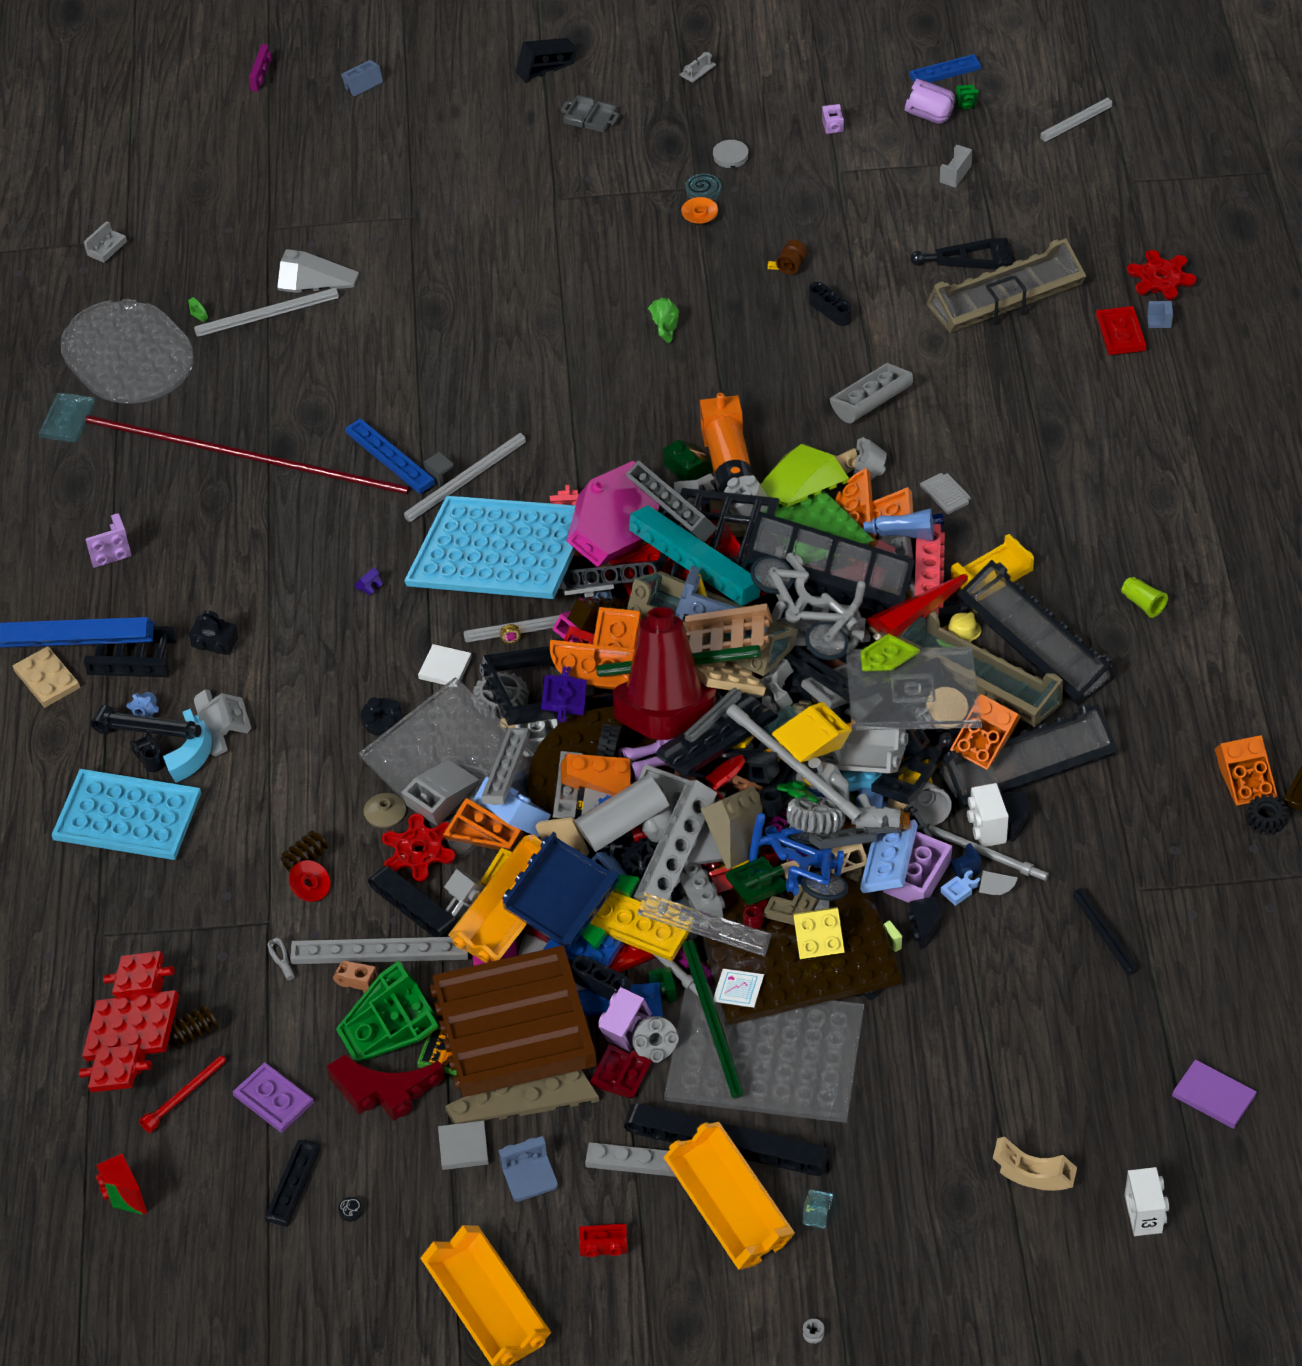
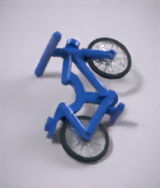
[748,813,848,901]

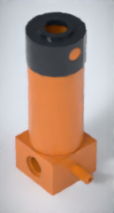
[700,393,754,492]

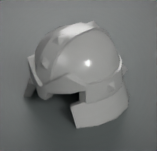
[911,782,951,827]

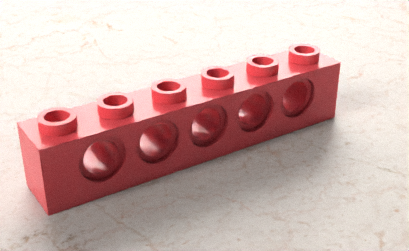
[914,524,945,616]

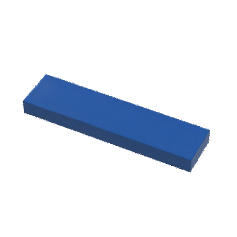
[909,54,981,83]

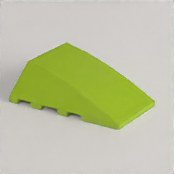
[760,444,849,507]

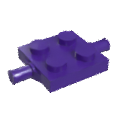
[541,666,587,722]

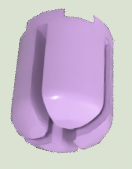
[905,79,955,124]

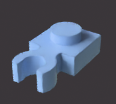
[941,870,981,906]

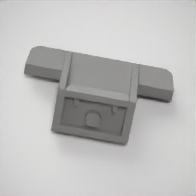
[194,689,251,757]

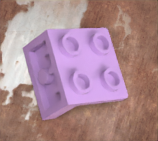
[86,513,131,568]

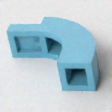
[163,709,212,783]

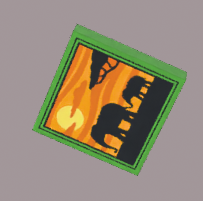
[417,1028,457,1075]

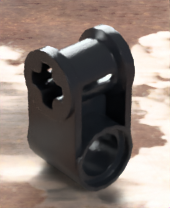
[129,733,164,772]

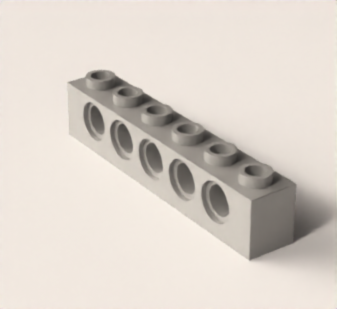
[634,780,717,909]

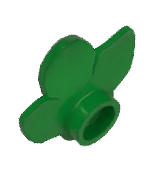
[777,780,819,803]

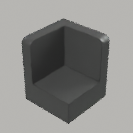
[424,452,453,487]

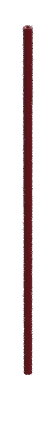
[86,415,410,494]

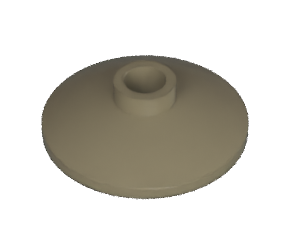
[364,793,406,828]

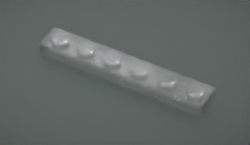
[637,892,772,956]

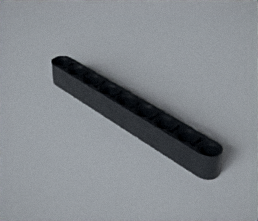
[624,1103,829,1176]

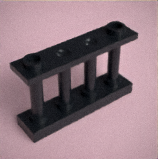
[84,626,176,678]

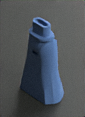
[864,508,934,541]

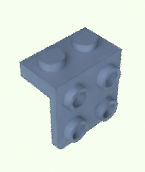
[498,1136,558,1202]

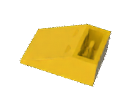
[772,702,852,763]

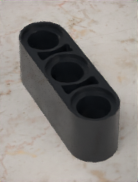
[809,282,852,326]
[572,955,631,1001]

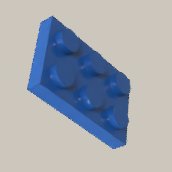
[543,936,624,967]

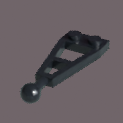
[910,238,1013,269]
[871,733,955,805]

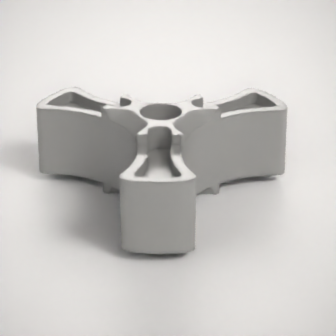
[742,659,794,710]

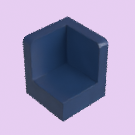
[950,843,981,880]

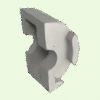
[855,437,887,480]

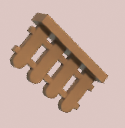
[685,604,772,653]

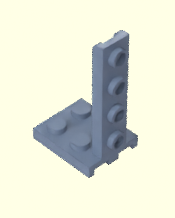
[675,565,769,636]

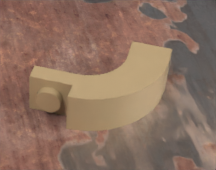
[993,1137,1077,1191]

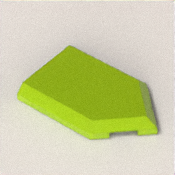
[860,633,920,672]

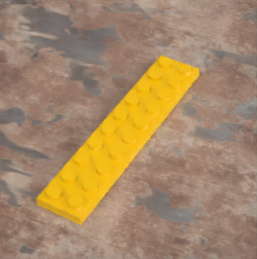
[480,848,693,962]

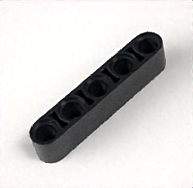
[563,560,663,588]
[368,865,457,937]

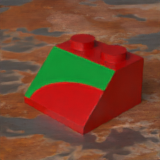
[95,1153,147,1215]

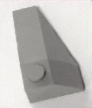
[277,249,359,293]

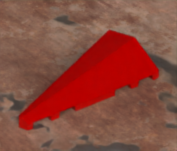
[866,574,968,637]

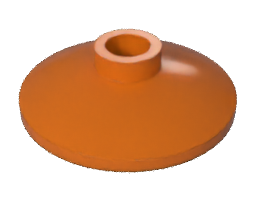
[681,197,718,223]

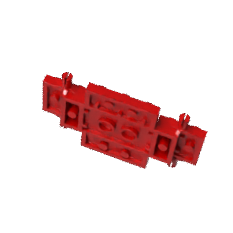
[79,951,179,1092]

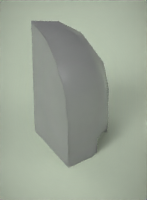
[979,871,1018,895]

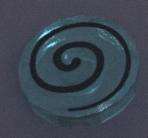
[685,173,721,200]

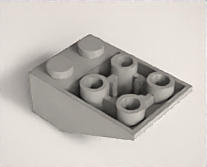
[401,759,480,826]

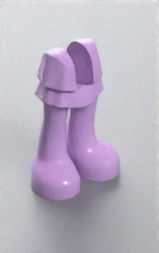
[618,738,673,784]

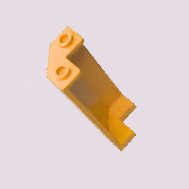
[448,834,542,963]
[663,1122,795,1270]
[420,1225,551,1366]

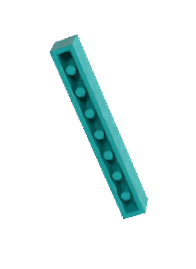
[629,505,761,606]

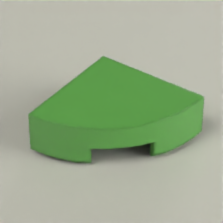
[188,297,208,322]

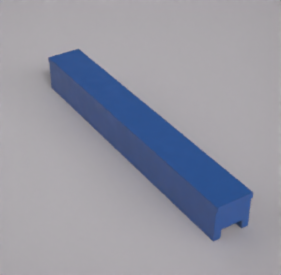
[0,617,155,648]

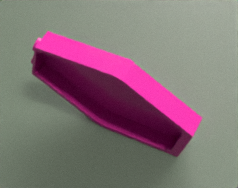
[566,461,659,567]

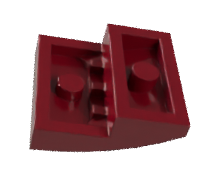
[590,1044,652,1098]

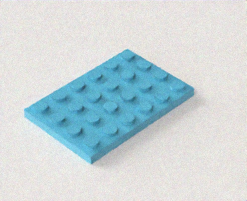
[52,769,201,860]

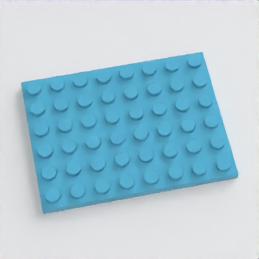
[404,496,576,599]

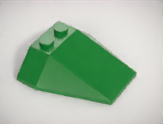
[336,960,440,1063]

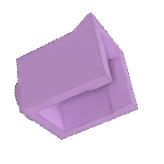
[822,104,844,134]

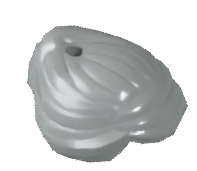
[642,806,673,842]

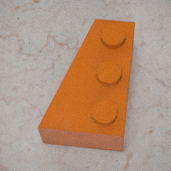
[561,754,631,796]
[443,798,524,851]

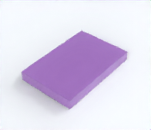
[1172,1059,1257,1129]
[233,1062,314,1133]

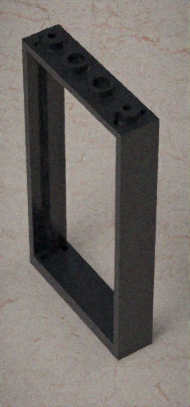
[480,642,614,726]

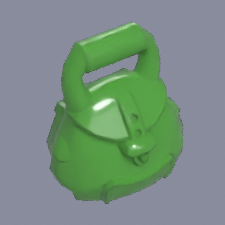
[648,298,680,343]

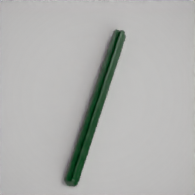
[596,645,761,677]
[683,940,744,1099]

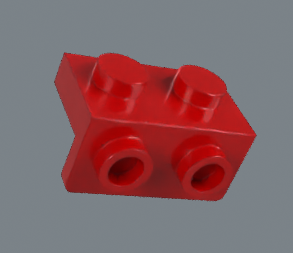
[579,1224,628,1257]

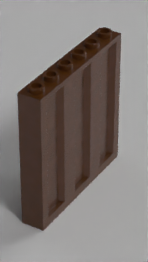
[430,945,597,1098]

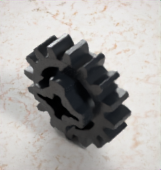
[621,837,669,880]

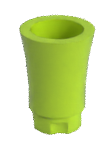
[1121,577,1168,618]

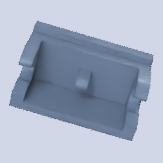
[341,60,383,96]

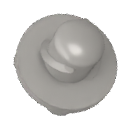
[632,1016,679,1063]

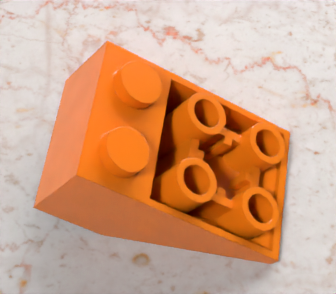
[950,694,1021,771]
[1215,735,1278,806]

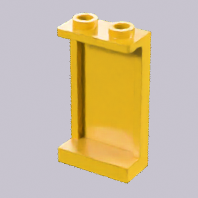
[951,534,1034,602]

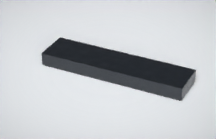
[265,1140,320,1227]

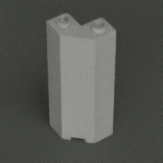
[777,720,908,773]

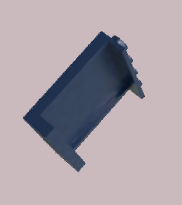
[502,831,620,951]

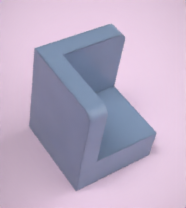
[1147,301,1173,328]

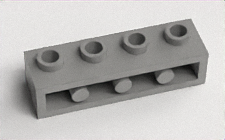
[667,864,725,926]

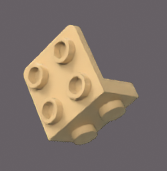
[535,817,589,856]

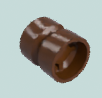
[776,240,808,275]

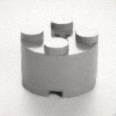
[723,475,768,516]

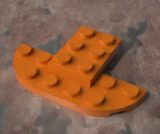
[835,468,913,562]
[550,607,641,690]

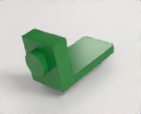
[956,84,979,110]

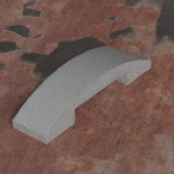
[553,751,582,820]

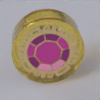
[499,624,521,644]

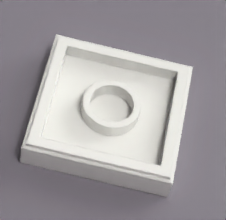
[418,644,472,688]

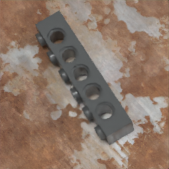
[625,460,717,542]

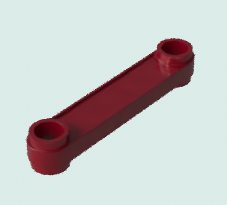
[743,845,781,931]

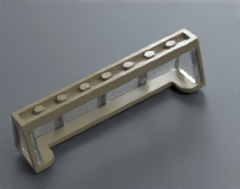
[926,238,1086,333]

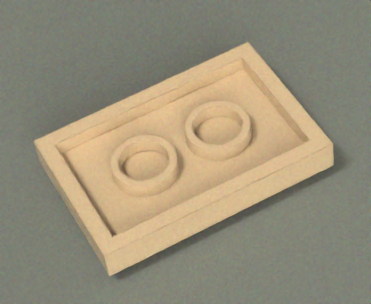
[12,646,80,708]

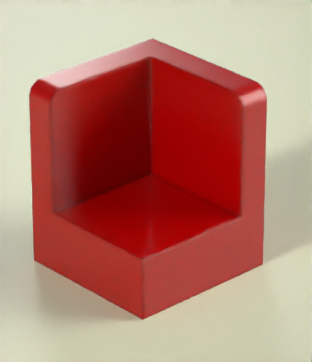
[709,867,734,894]

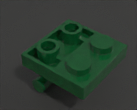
[726,856,786,906]

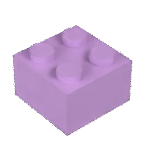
[599,987,652,1052]

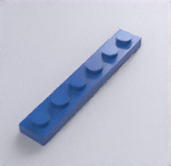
[345,418,435,494]

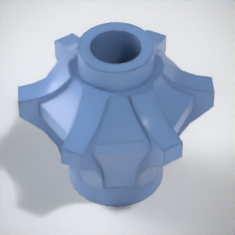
[127,692,159,717]

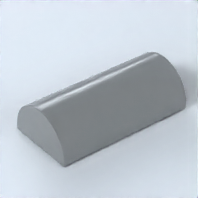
[830,363,913,423]
[574,774,670,852]

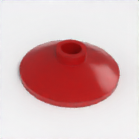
[289,860,330,902]

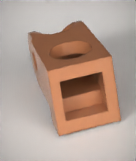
[333,961,378,993]

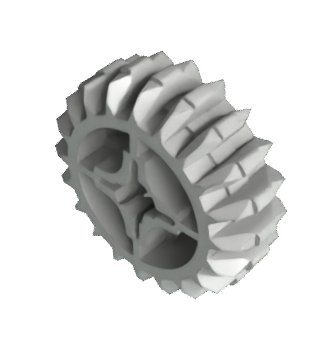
[473,671,529,722]
[786,796,846,834]

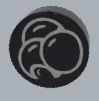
[338,1197,363,1222]

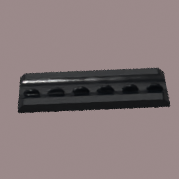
[656,692,779,778]

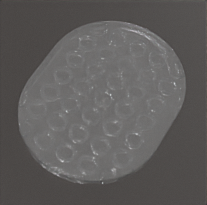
[61,299,193,403]

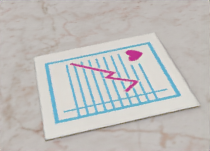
[713,969,764,1008]

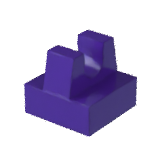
[354,567,383,596]

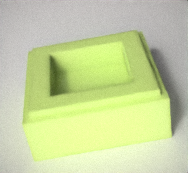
[883,921,902,952]

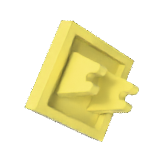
[793,907,844,959]

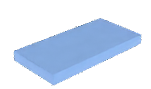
[860,820,918,893]

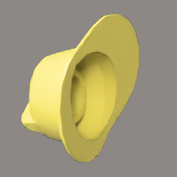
[936,612,982,651]

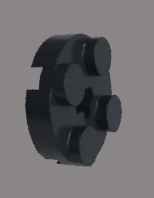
[361,697,403,736]

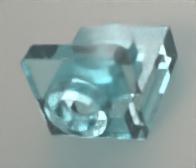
[802,1189,833,1228]

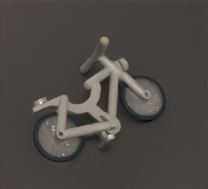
[751,552,865,660]

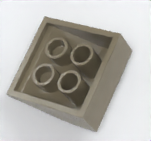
[701,785,763,870]

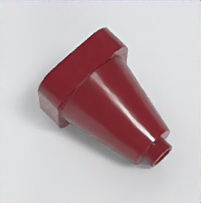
[613,607,716,740]

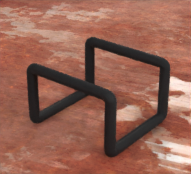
[986,275,1027,325]

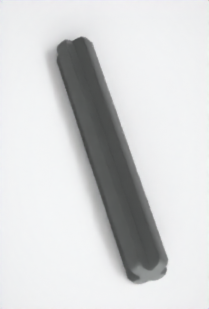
[684,688,742,743]

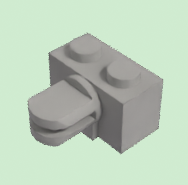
[444,869,485,923]

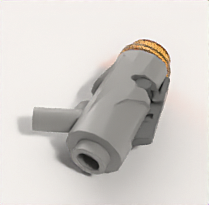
[852,794,910,834]

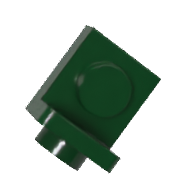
[648,967,677,1003]

